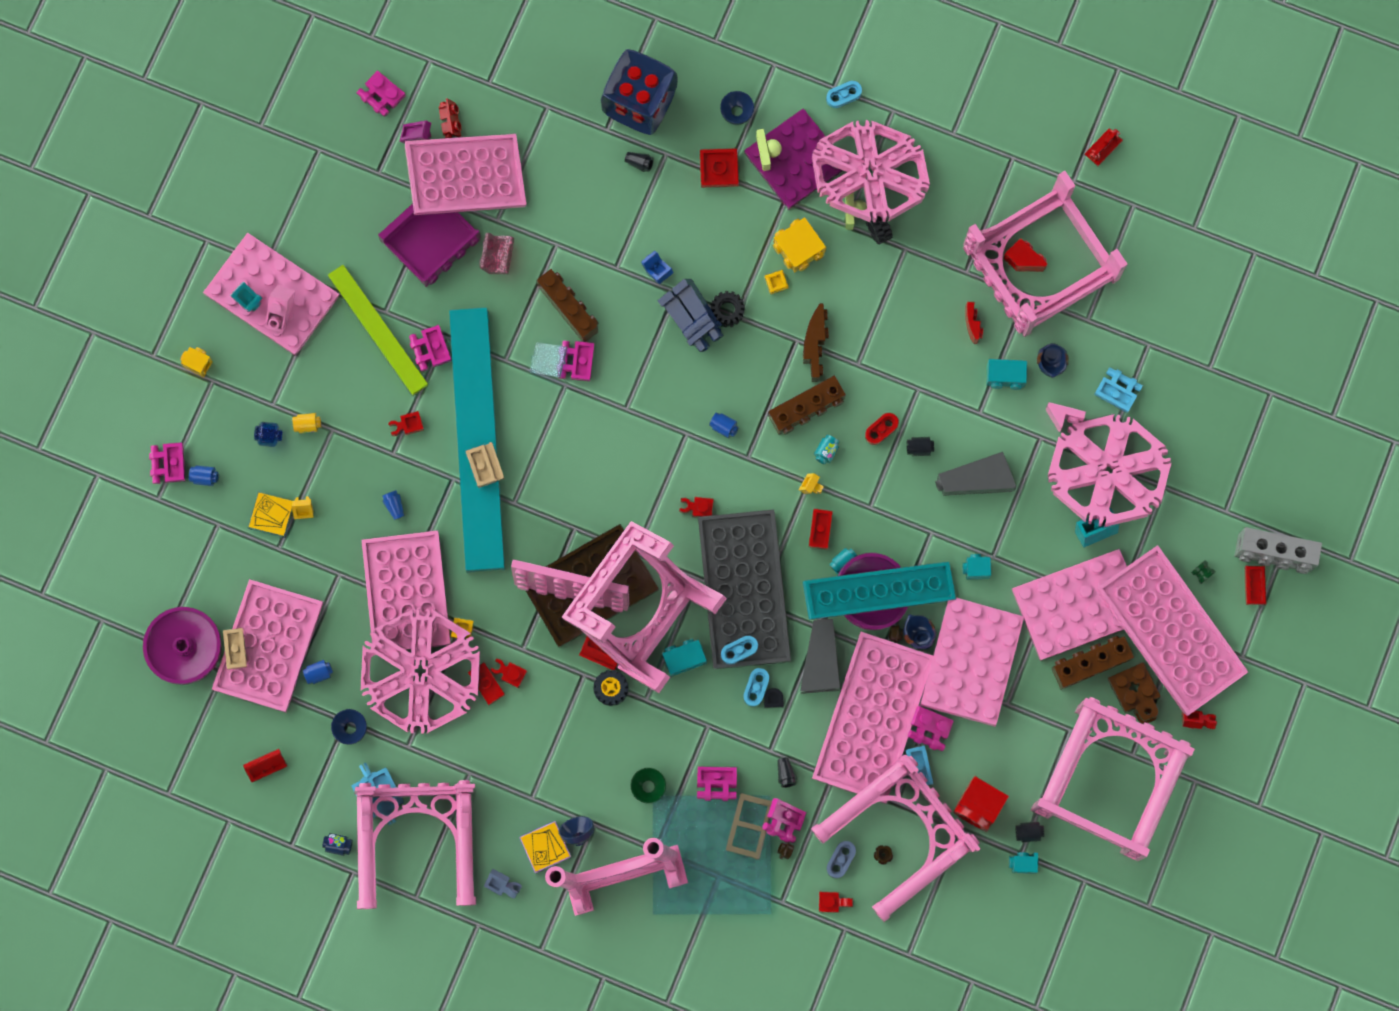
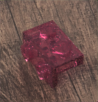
[480,233,515,274]

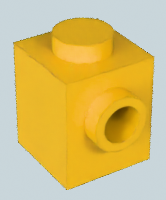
[181,347,213,378]

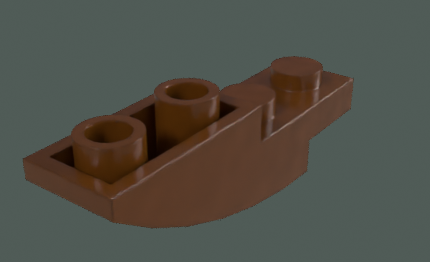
[803,303,829,382]

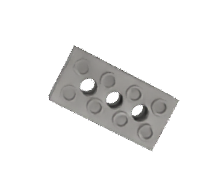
[1234,527,1322,574]

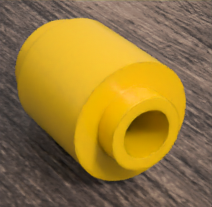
[292,413,321,434]

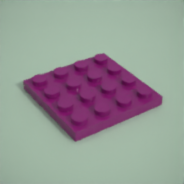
[744,108,843,210]

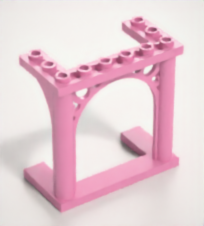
[963,171,1128,337]
[562,521,727,693]
[1030,697,1195,861]

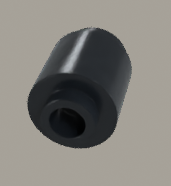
[906,437,934,456]
[1015,822,1044,843]

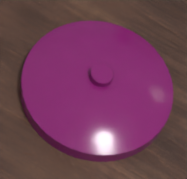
[838,553,908,630]
[143,607,222,685]

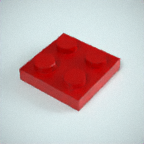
[700,148,738,188]

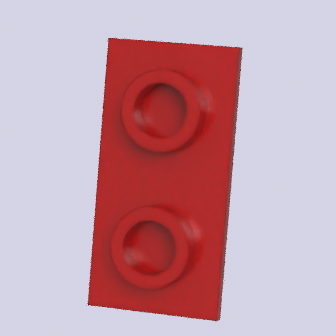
[438,98,462,138]
[1084,128,1123,166]

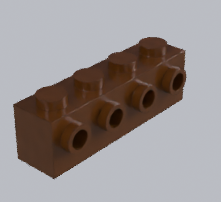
[536,269,599,342]
[768,375,846,435]
[1052,636,1134,690]

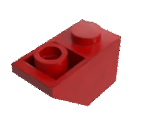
[1003,238,1048,272]

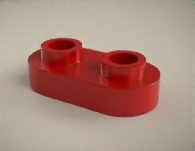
[865,413,899,445]

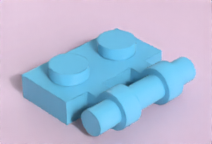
[1094,367,1143,413]

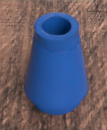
[382,490,405,520]

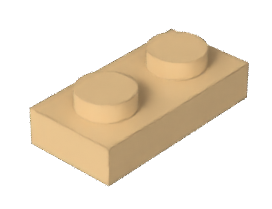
[223,628,247,670]

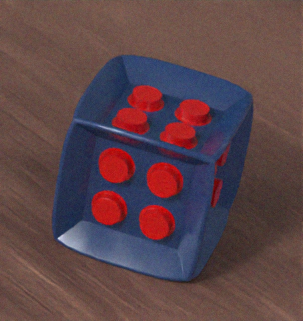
[601,49,678,135]

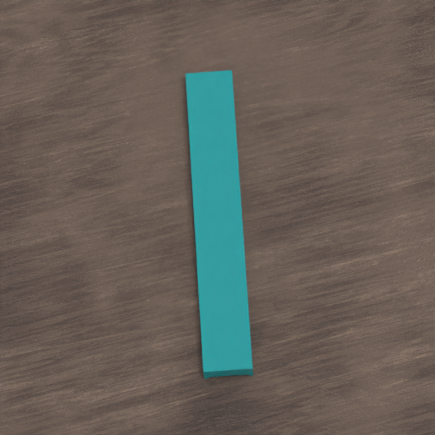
[449,307,505,573]

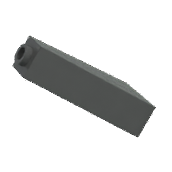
[935,452,1016,496]
[800,618,840,694]

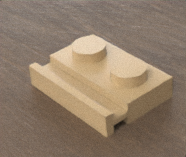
[466,442,505,488]

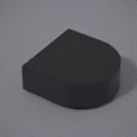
[764,688,784,708]

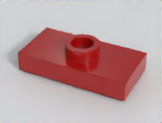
[1244,566,1266,605]
[468,662,505,705]
[243,749,288,782]

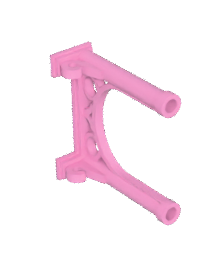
[811,755,980,922]
[354,780,476,909]
[545,838,688,916]

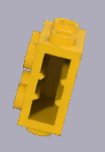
[772,217,826,273]

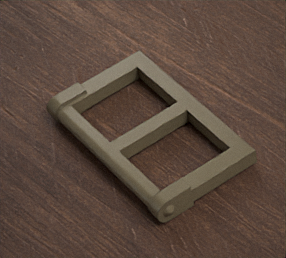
[726,793,772,860]

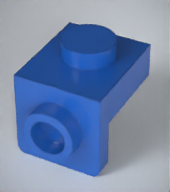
[641,251,674,285]

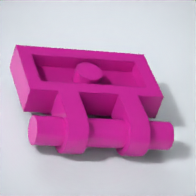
[356,70,406,117]
[409,325,451,371]
[557,341,594,381]
[149,442,185,484]
[908,706,954,751]
[697,767,737,801]
[762,798,807,843]

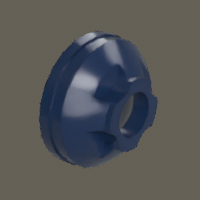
[720,91,754,125]
[331,709,367,745]
[558,816,594,846]

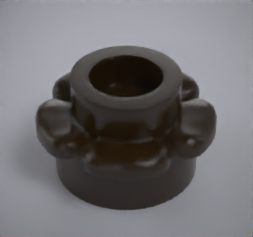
[889,625,903,643]
[777,841,794,860]
[874,845,893,865]

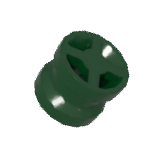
[1191,560,1216,584]

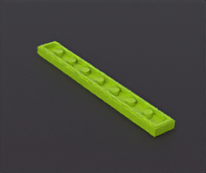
[328,265,428,396]

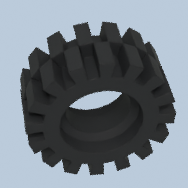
[865,216,893,245]
[711,291,745,327]

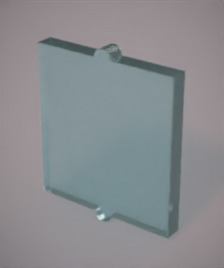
[529,342,567,377]

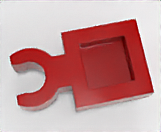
[388,411,424,436]
[679,497,714,517]
[490,659,527,689]
[1182,710,1217,729]

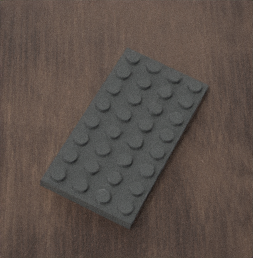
[698,509,791,670]

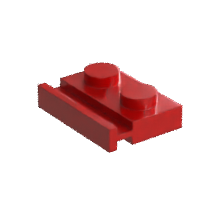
[579,636,626,670]

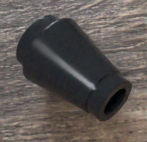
[624,152,654,172]
[777,757,797,788]

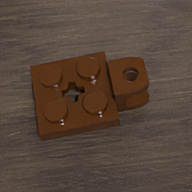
[1108,662,1161,724]

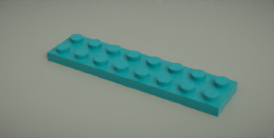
[803,562,956,620]

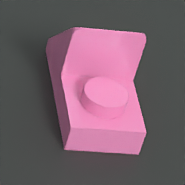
[1046,402,1086,432]

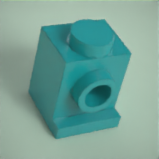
[1009,852,1038,874]

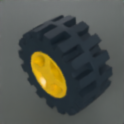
[593,670,628,706]

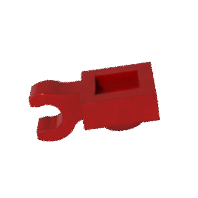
[819,892,853,913]

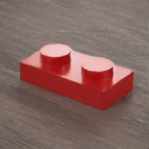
[808,509,833,550]

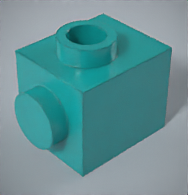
[962,554,991,580]

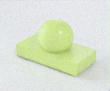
[756,129,782,171]
[845,192,867,230]

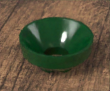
[630,768,666,804]

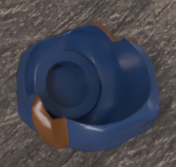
[1037,343,1069,378]
[903,614,937,649]

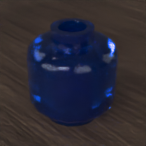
[254,422,283,447]

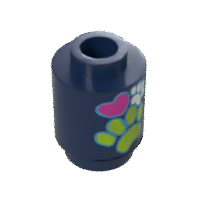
[322,833,353,856]

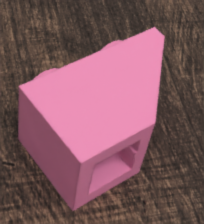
[265,285,295,333]

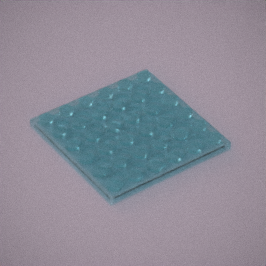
[653,795,771,915]

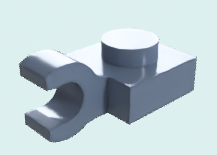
[484,869,522,899]

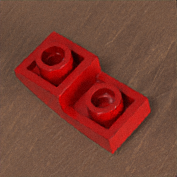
[965,301,983,344]

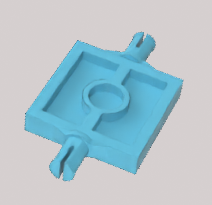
[351,763,404,825]

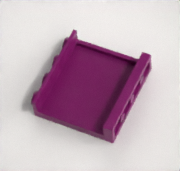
[378,203,481,287]

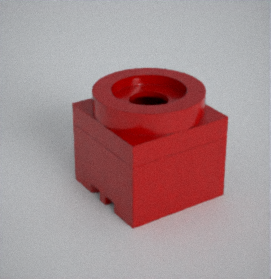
[953,776,1009,832]

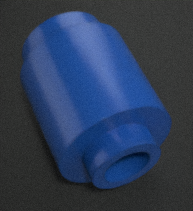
[709,412,739,438]
[189,465,219,486]
[303,660,333,684]

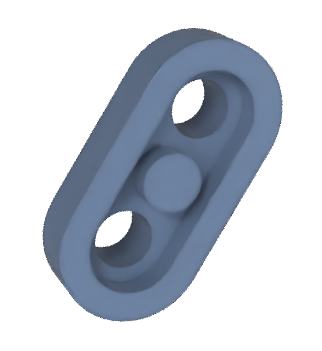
[826,841,856,879]

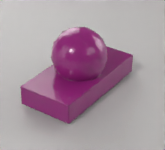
[399,120,431,144]

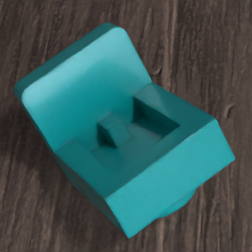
[230,282,262,312]

